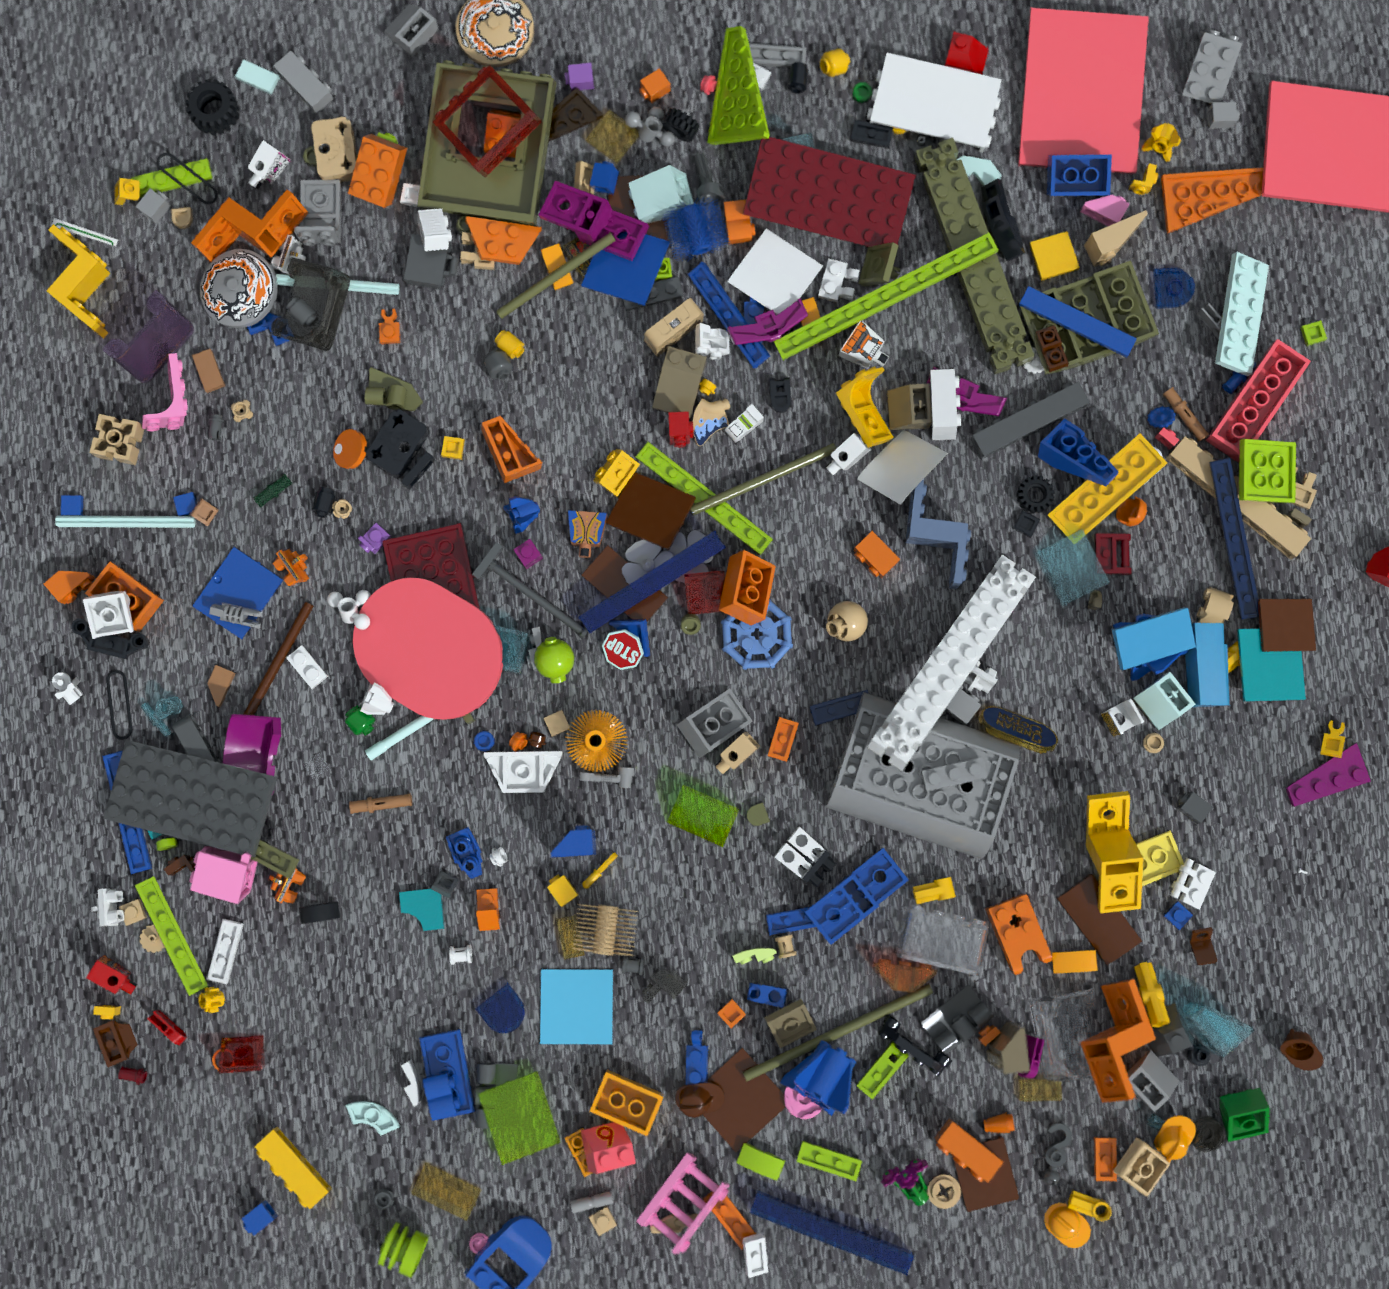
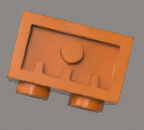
[484,109,521,158]

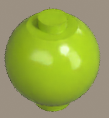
[534,637,574,683]

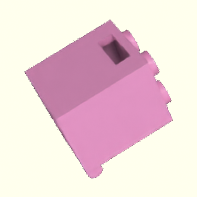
[189,846,258,904]

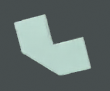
[956,156,1002,186]

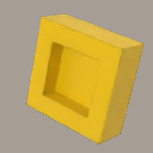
[441,436,465,460]
[93,1005,121,1019]

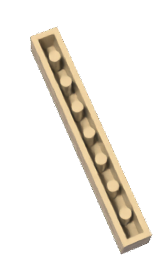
[1166,436,1311,560]

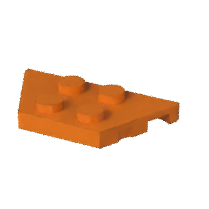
[465,216,542,265]

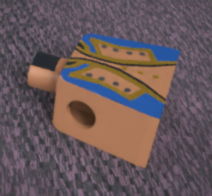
[568,510,607,558]

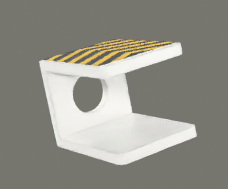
[1101,699,1144,737]

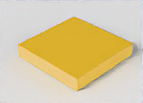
[1029,231,1080,281]

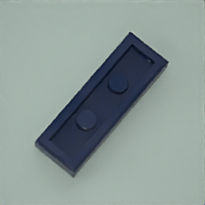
[809,689,869,726]

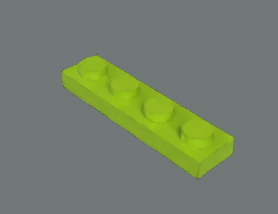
[131,158,213,198]

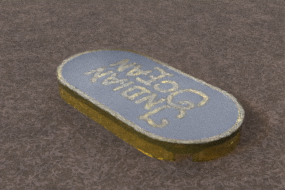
[979,706,1058,753]

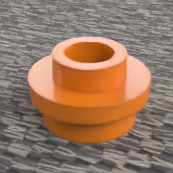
[509,732,528,752]

